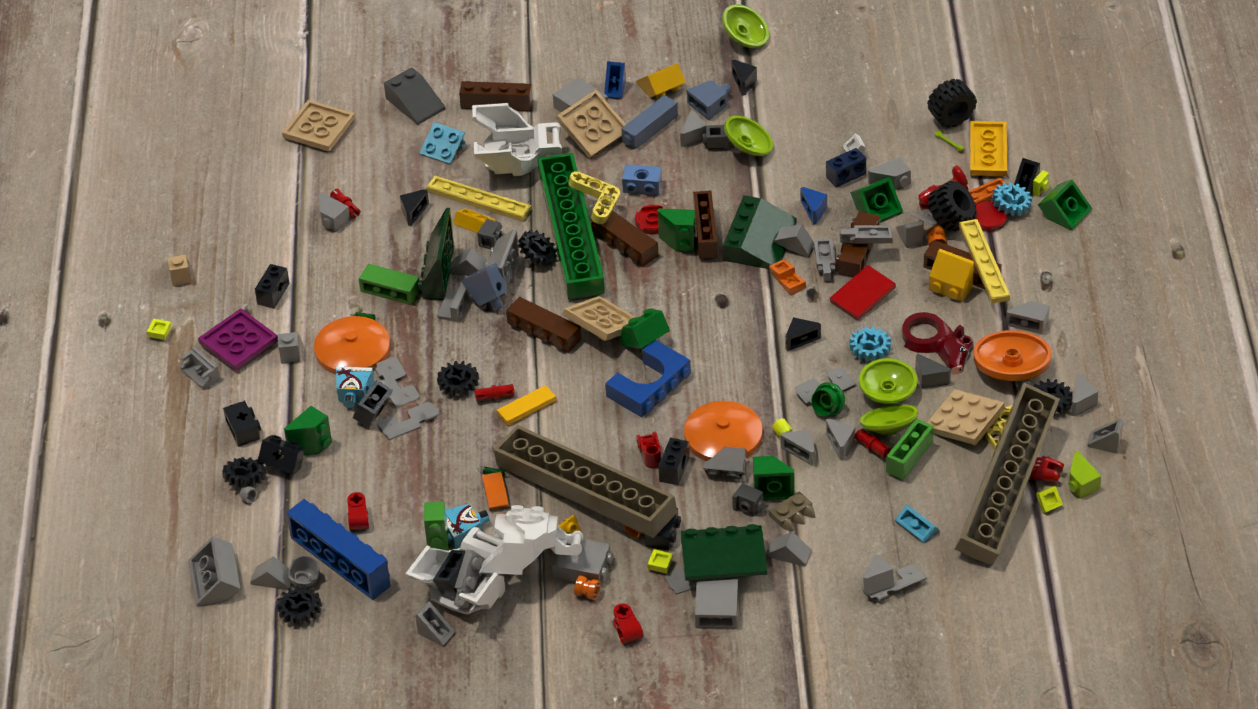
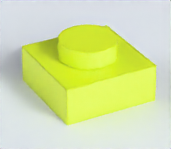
[1032,170,1050,197]
[147,319,172,340]
[1036,486,1063,512]
[647,549,673,574]

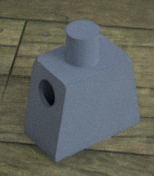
[687,80,731,120]
[461,263,507,311]

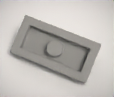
[437,282,470,322]

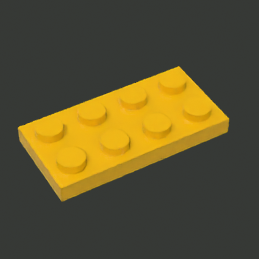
[970,121,1007,176]

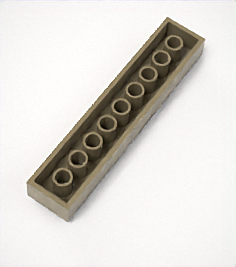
[955,383,1060,566]
[493,425,677,538]

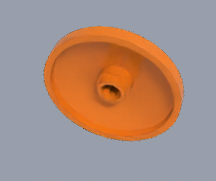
[314,316,390,374]
[973,330,1052,381]
[684,401,763,461]

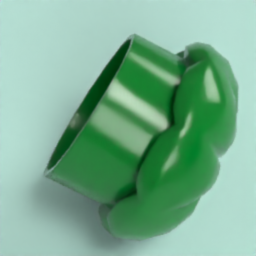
[811,382,845,416]

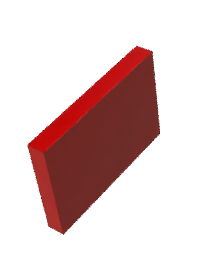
[830,265,896,321]

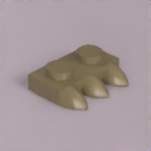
[769,491,815,531]

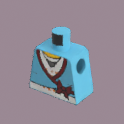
[336,366,374,408]
[446,504,490,549]

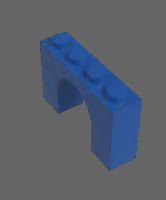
[605,340,691,418]

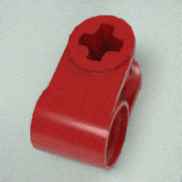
[636,431,661,469]
[347,492,369,531]
[613,603,644,644]

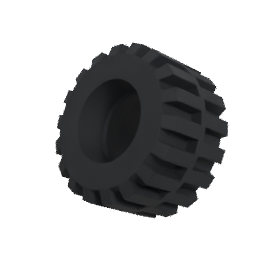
[927,79,977,128]
[928,180,977,232]

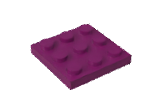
[198,308,278,371]

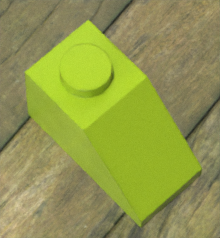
[1068,451,1101,499]

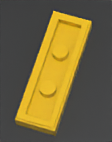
[497,385,557,426]

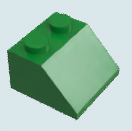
[850,177,903,221]
[1038,179,1093,230]
[658,209,696,252]
[620,308,670,349]
[284,406,332,455]
[753,456,794,501]

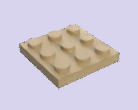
[556,89,626,159]
[282,100,355,152]
[563,296,635,341]
[927,389,1006,445]

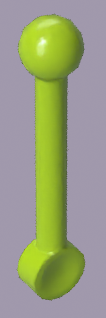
[935,131,964,152]

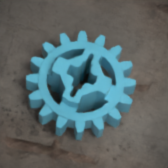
[991,182,1032,216]
[850,326,891,362]

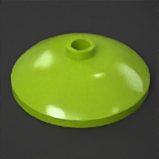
[722,4,769,48]
[724,115,773,156]
[859,358,917,404]
[860,405,919,436]

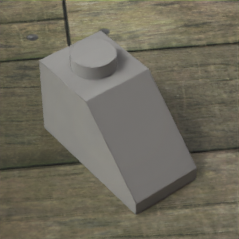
[868,157,911,190]
[318,192,350,232]
[1006,301,1050,334]
[278,332,300,364]

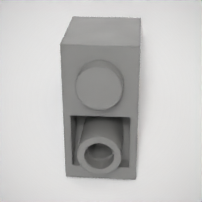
[703,447,747,477]

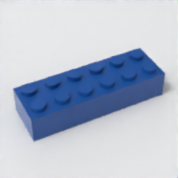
[286,499,391,600]

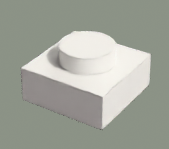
[843,134,866,152]

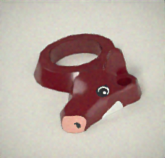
[902,312,974,374]

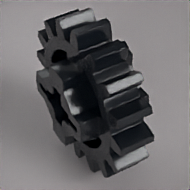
[518,230,557,267]
[437,361,479,397]
[1033,379,1073,416]
[222,457,266,487]
[277,585,322,626]

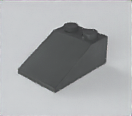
[384,67,445,125]

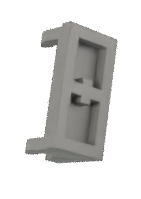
[180,347,220,390]

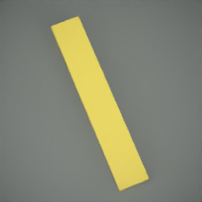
[426,176,532,221]
[959,219,1010,304]

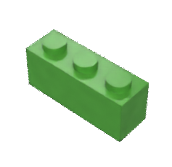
[359,264,419,305]
[886,419,934,480]
[424,502,450,551]

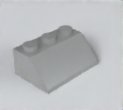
[485,229,519,295]
[188,536,240,606]

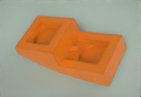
[769,259,806,295]
[482,472,509,510]

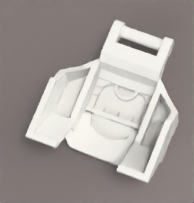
[472,103,562,176]
[481,505,583,575]
[405,527,505,614]

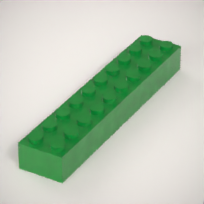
[537,153,605,299]

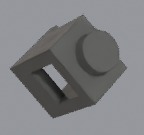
[703,125,728,150]
[477,219,502,250]
[732,483,765,516]

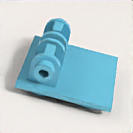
[419,122,466,164]

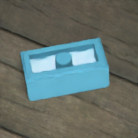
[895,504,940,543]

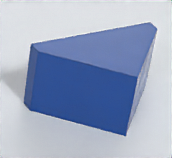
[604,61,626,98]
[800,187,827,225]

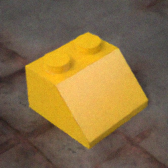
[636,63,686,98]
[929,249,974,302]

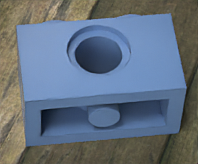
[622,164,662,195]

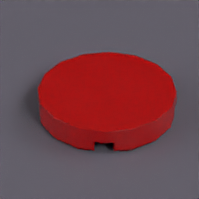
[973,201,1007,231]
[635,205,663,235]

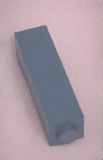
[621,95,678,149]

